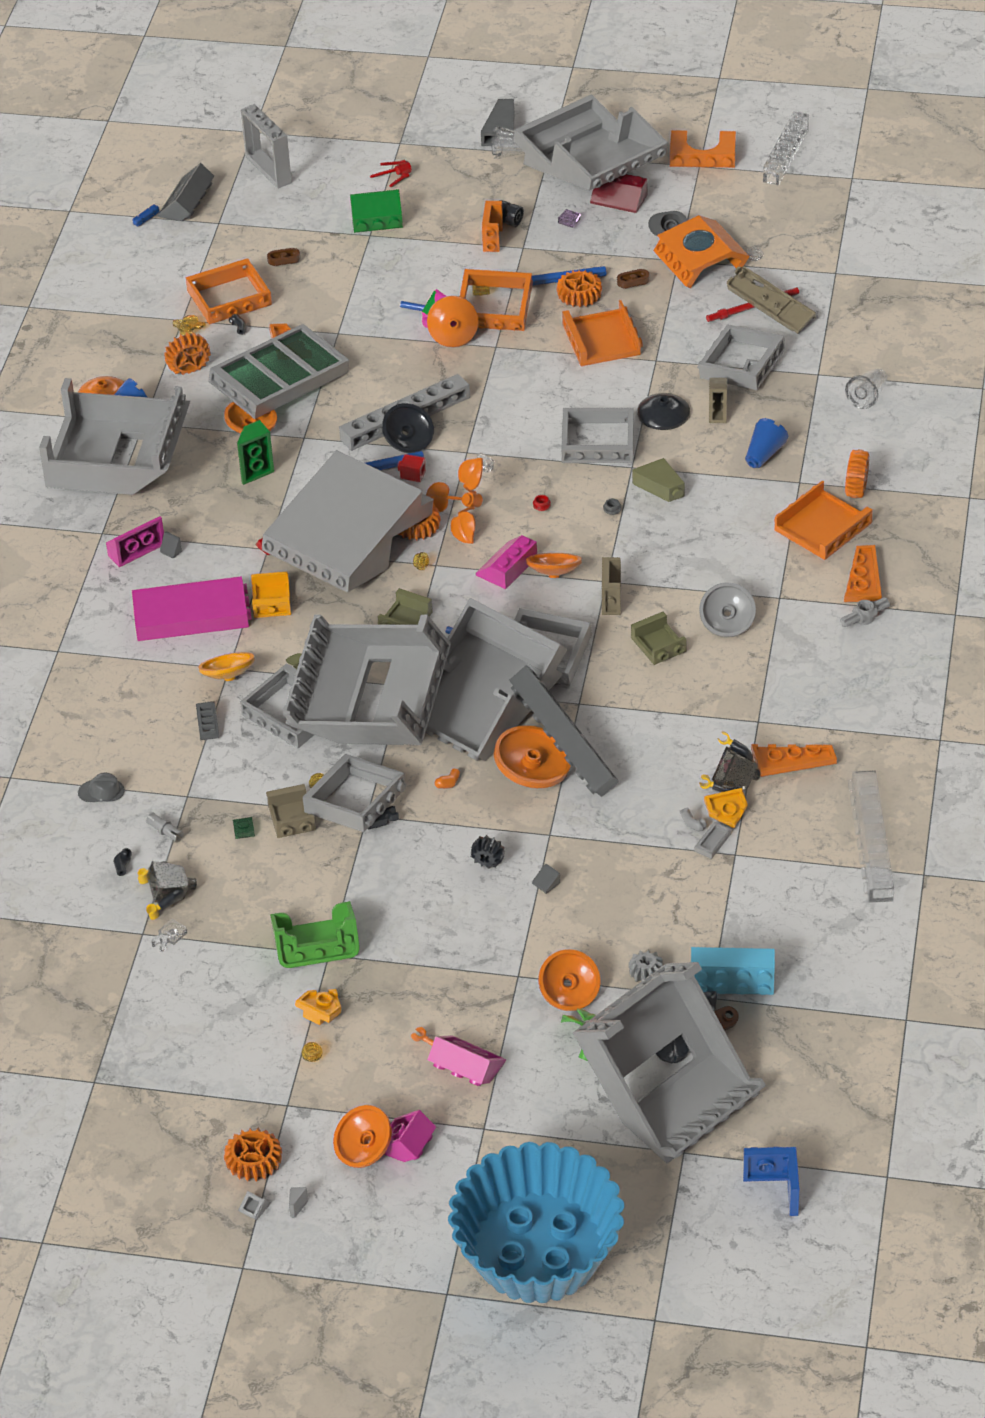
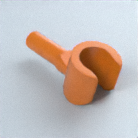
[411,1027,434,1046]

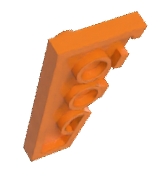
[844,545,882,602]
[751,744,837,777]

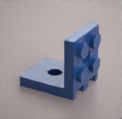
[743,1146,800,1216]

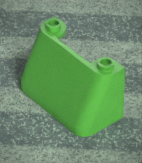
[270,901,360,968]

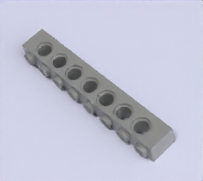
[339,374,470,451]

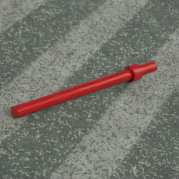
[706,287,799,322]

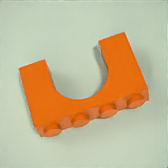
[670,130,736,168]

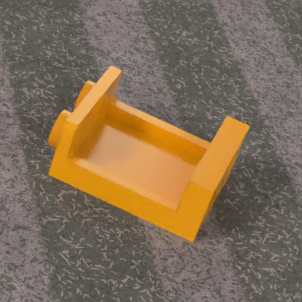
[251,572,291,618]

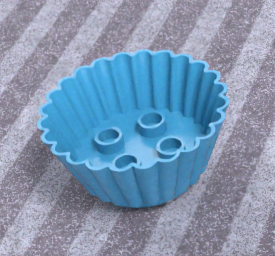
[448,1142,625,1303]

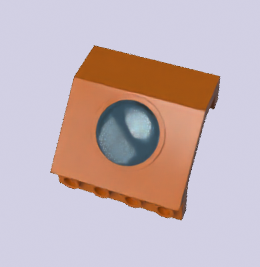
[653,215,750,288]

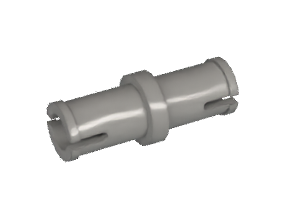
[146,812,184,842]

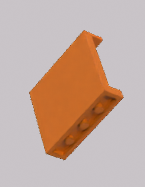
[562,300,643,366]
[774,481,873,560]

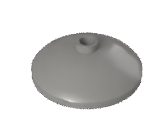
[699,582,756,637]

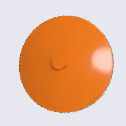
[494,725,571,788]

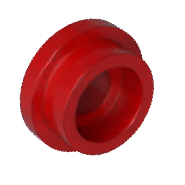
[533,495,551,511]

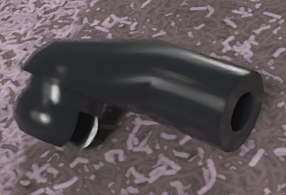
[229,314,246,335]
[113,848,132,876]

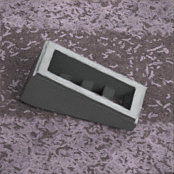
[196,701,219,741]

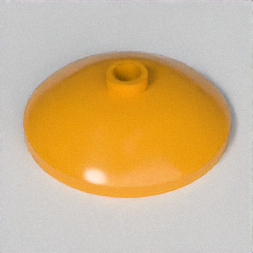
[198,652,255,681]

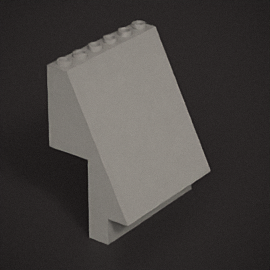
[514,94,668,191]
[262,450,434,593]
[425,598,567,761]

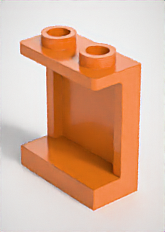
[482,200,503,252]

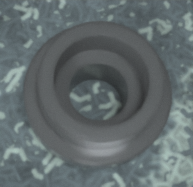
[603,498,621,515]

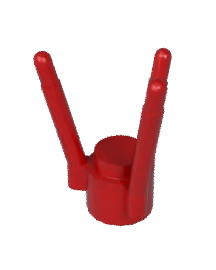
[370,159,412,187]

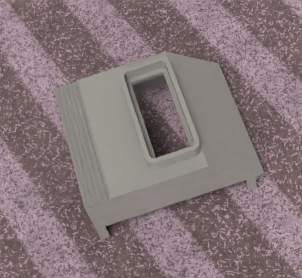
[39,378,190,495]
[283,615,451,745]
[573,962,766,1163]

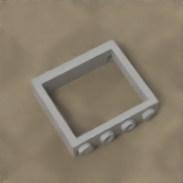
[241,104,292,189]
[697,324,785,390]
[561,408,634,463]
[514,608,592,686]
[240,663,314,748]
[303,754,406,832]

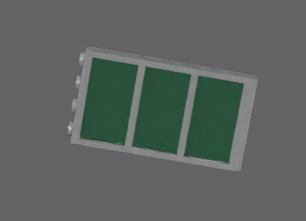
[209,324,349,419]

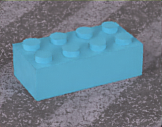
[691,947,775,995]

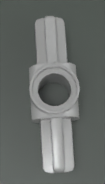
[840,597,890,627]

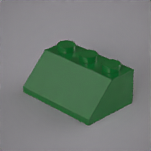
[350,189,403,233]
[237,420,274,485]

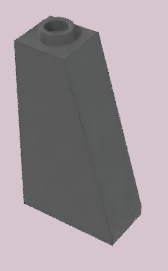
[481,99,515,146]

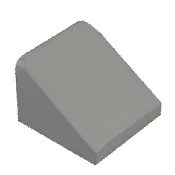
[289,1187,308,1218]
[238,1191,270,1220]

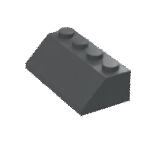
[157,163,214,221]

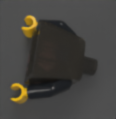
[699,731,761,792]
[137,861,197,920]

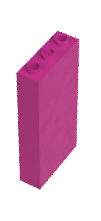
[132,576,251,641]

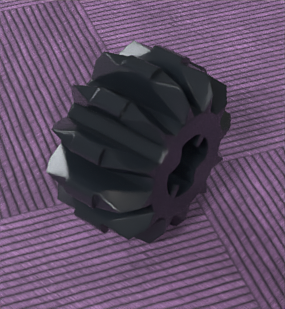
[470,835,505,869]

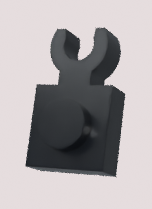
[368,806,399,830]

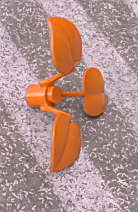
[426,458,483,544]

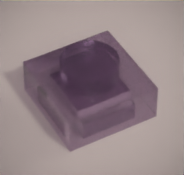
[558,209,580,228]

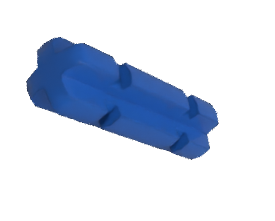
[132,204,160,227]

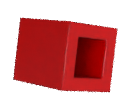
[398,454,426,482]

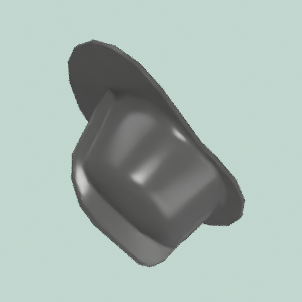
[648,211,687,236]
[78,772,125,802]

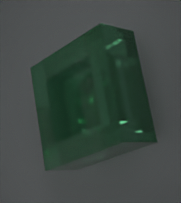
[233,817,255,839]

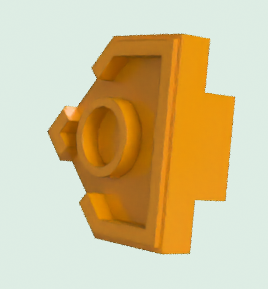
[704,788,748,829]
[295,989,341,1025]

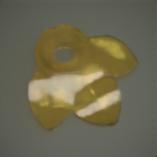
[173,315,206,335]

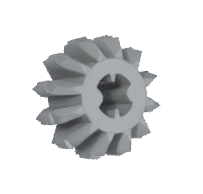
[629,949,663,982]

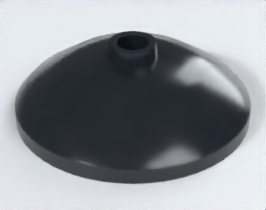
[637,393,690,430]
[382,403,434,453]

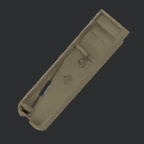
[727,266,816,334]

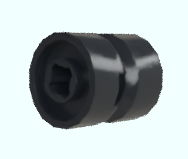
[499,200,524,227]

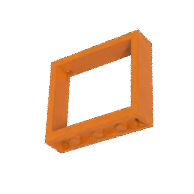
[185,258,272,324]
[459,269,533,331]

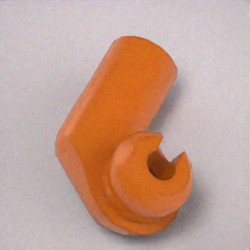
[435,768,460,789]

